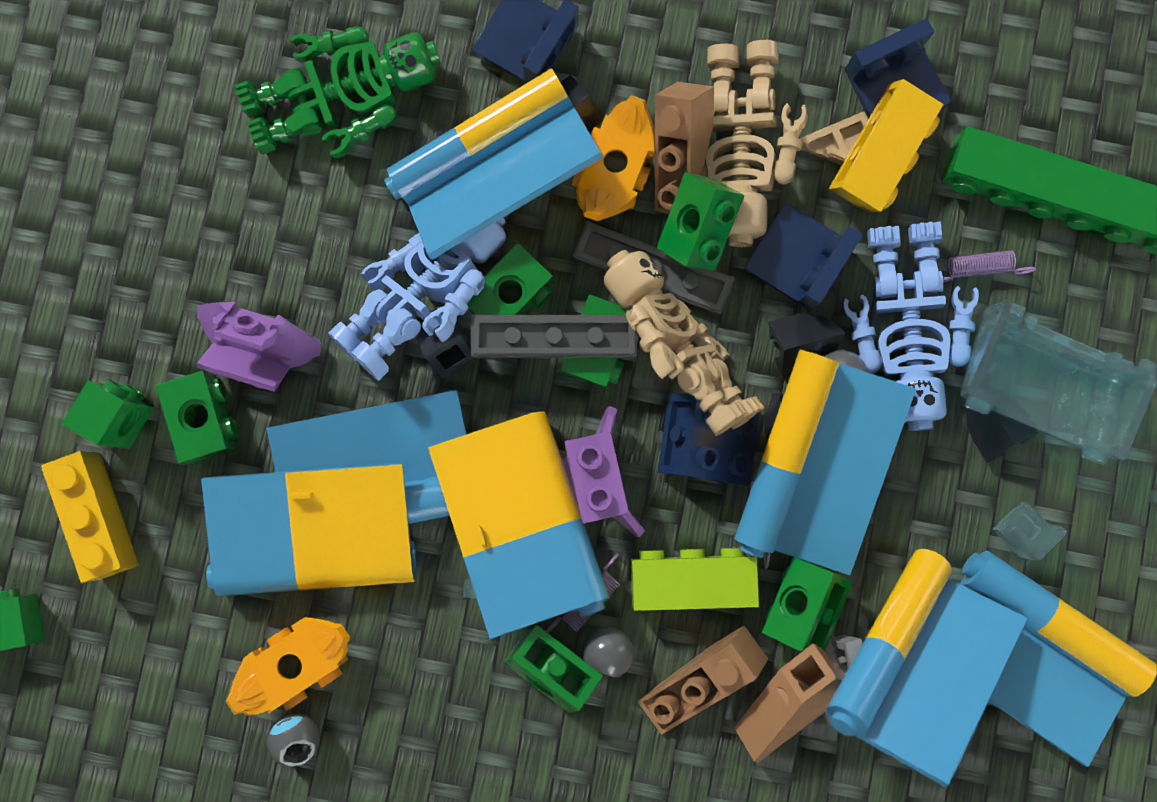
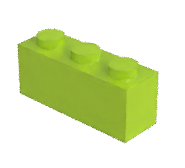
[631,548,759,611]

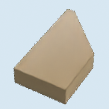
[799,111,868,165]

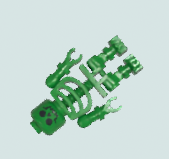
[234,27,441,158]

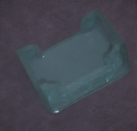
[960,300,1157,465]

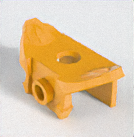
[572,95,655,222]
[226,617,350,716]

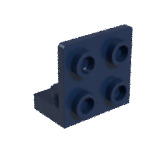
[473,0,579,83]
[844,18,950,118]
[745,203,863,311]
[657,393,760,486]

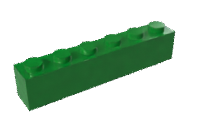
[941,126,1157,255]

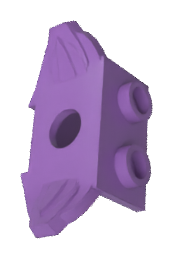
[197,301,321,392]
[562,406,645,537]

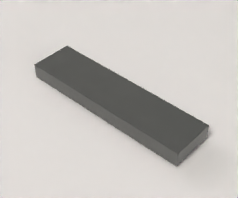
[572,221,735,316]
[471,315,637,358]

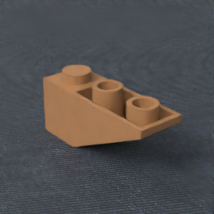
[655,82,714,214]
[637,625,768,735]
[734,643,845,763]

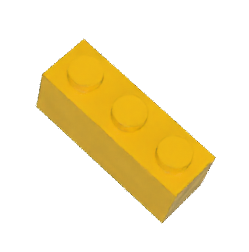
[829,79,944,213]
[41,451,139,583]

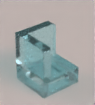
[992,501,1067,561]

